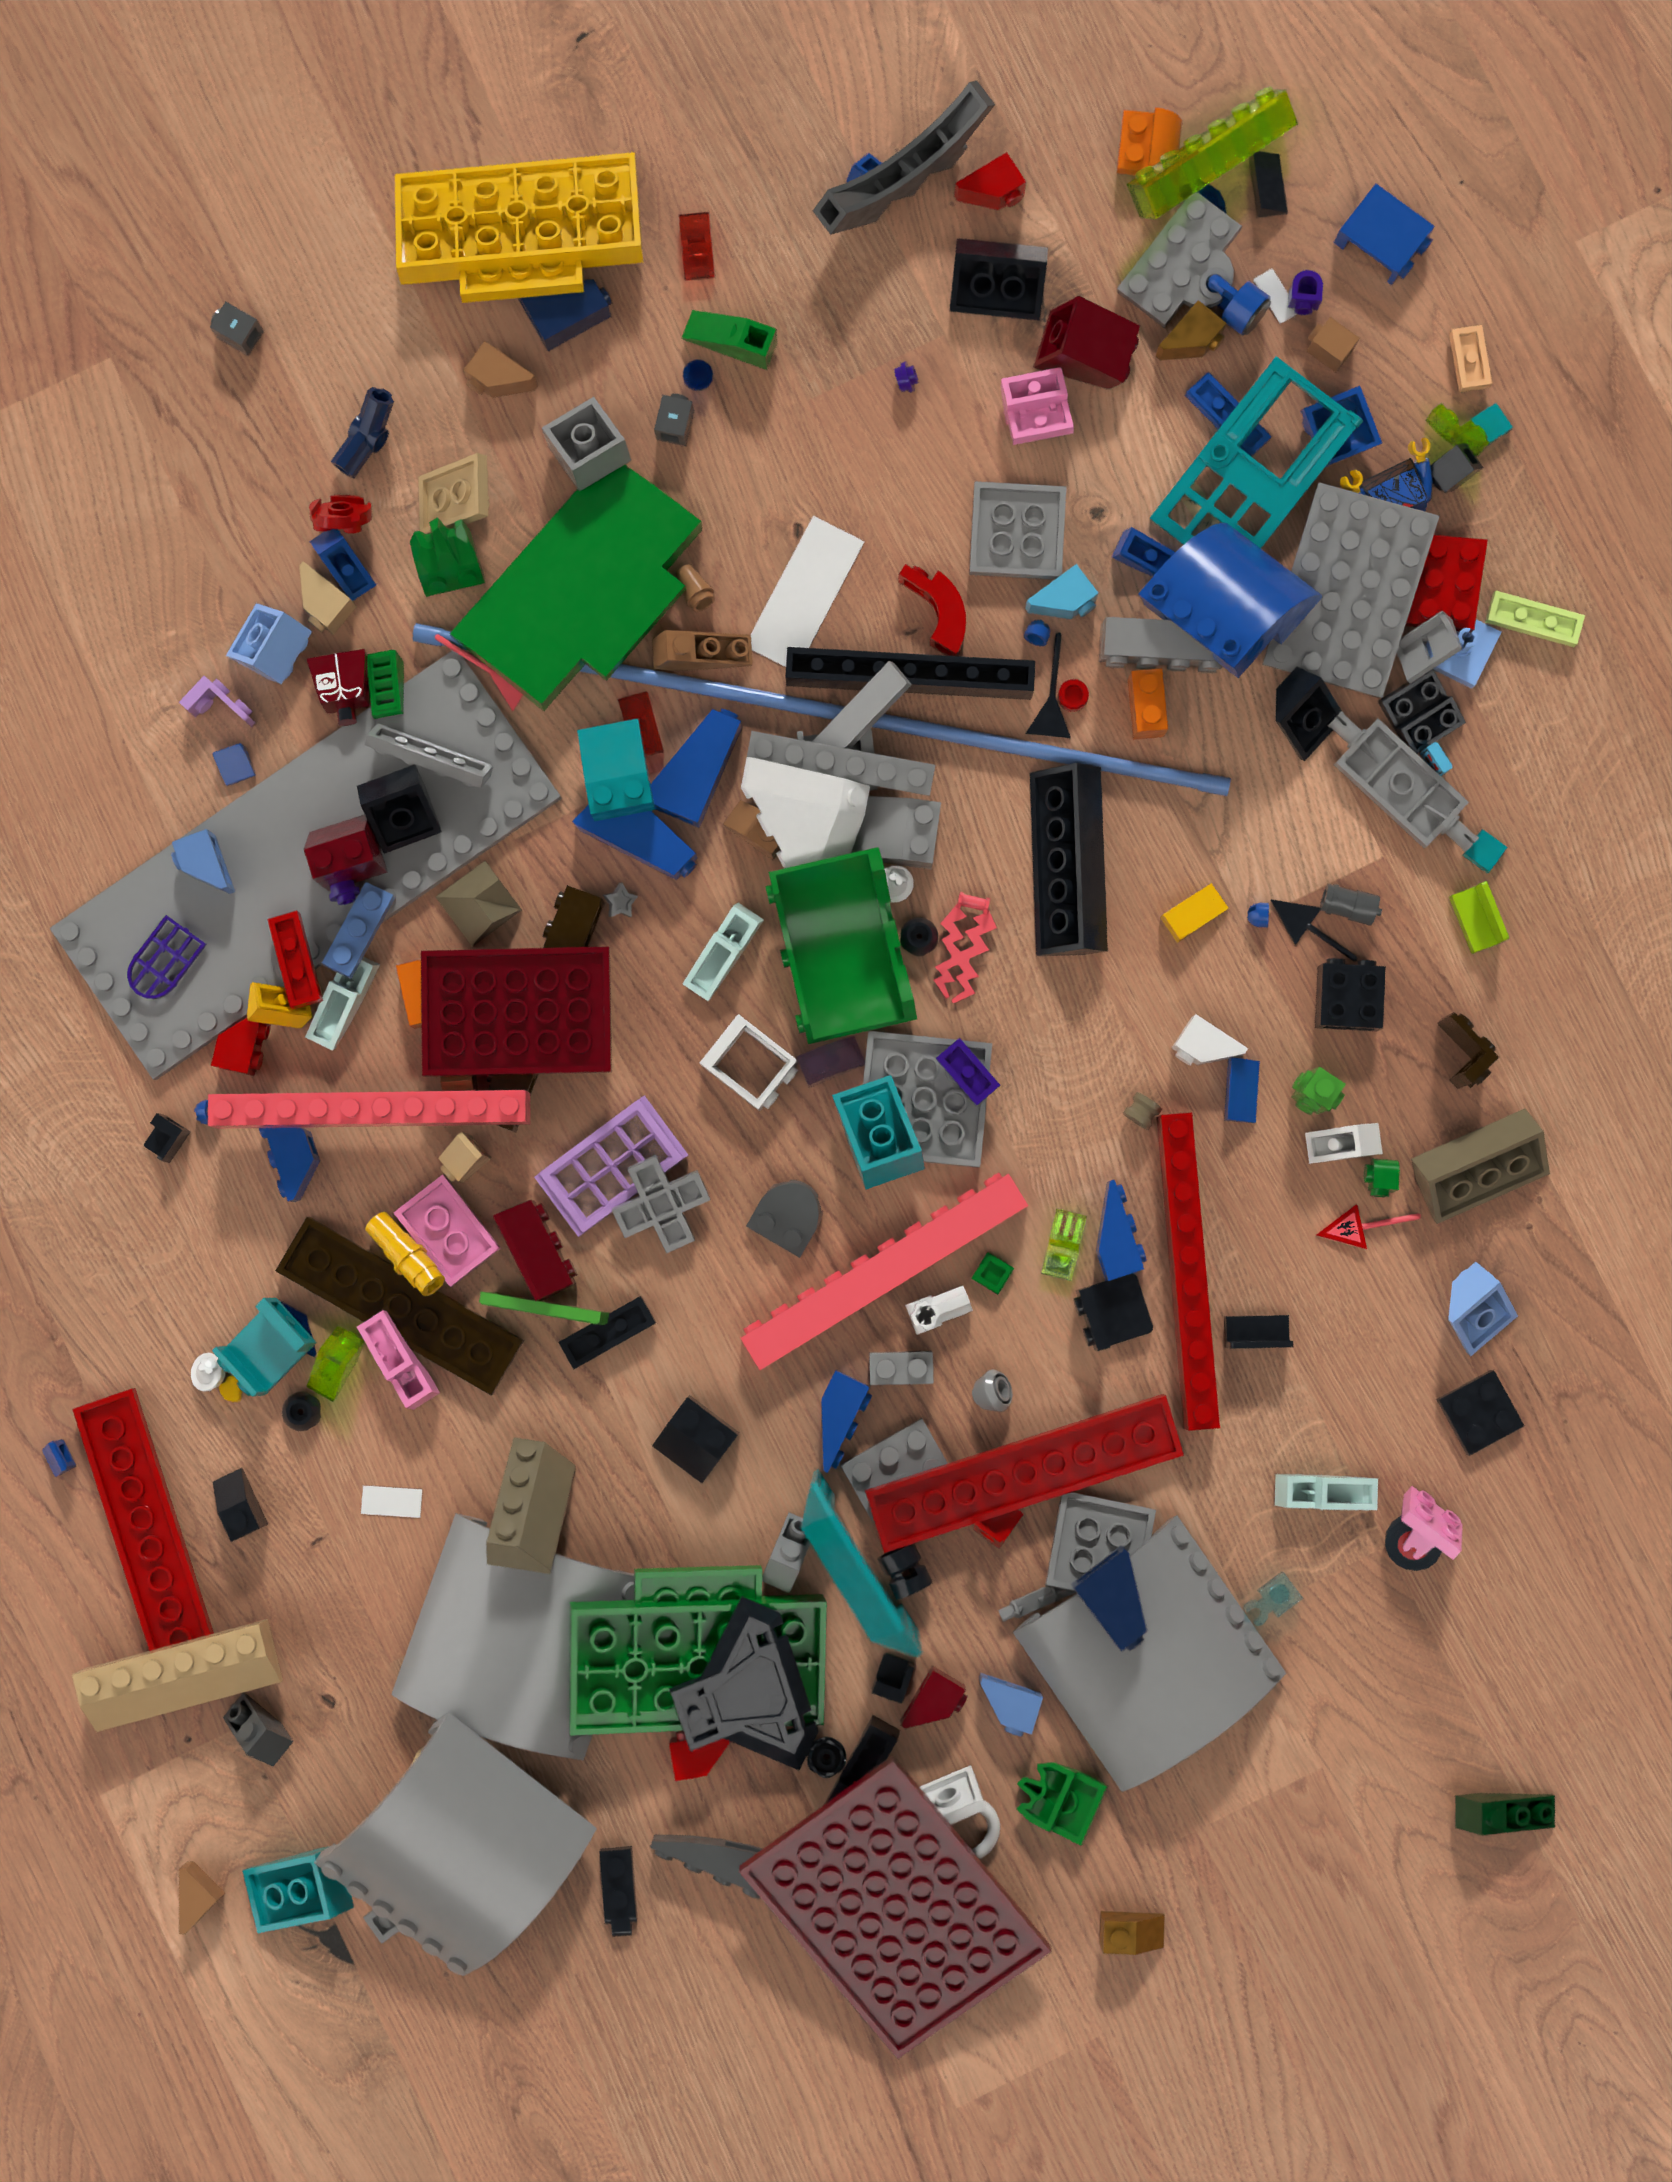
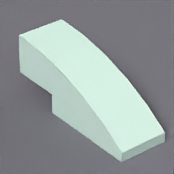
[683,903,764,1001]
[305,957,380,1051]
[1275,1474,1378,1510]

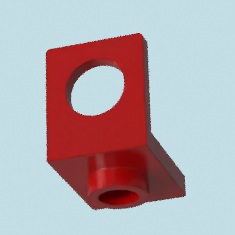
[974,1510,1024,1549]

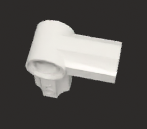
[905,1286,973,1335]

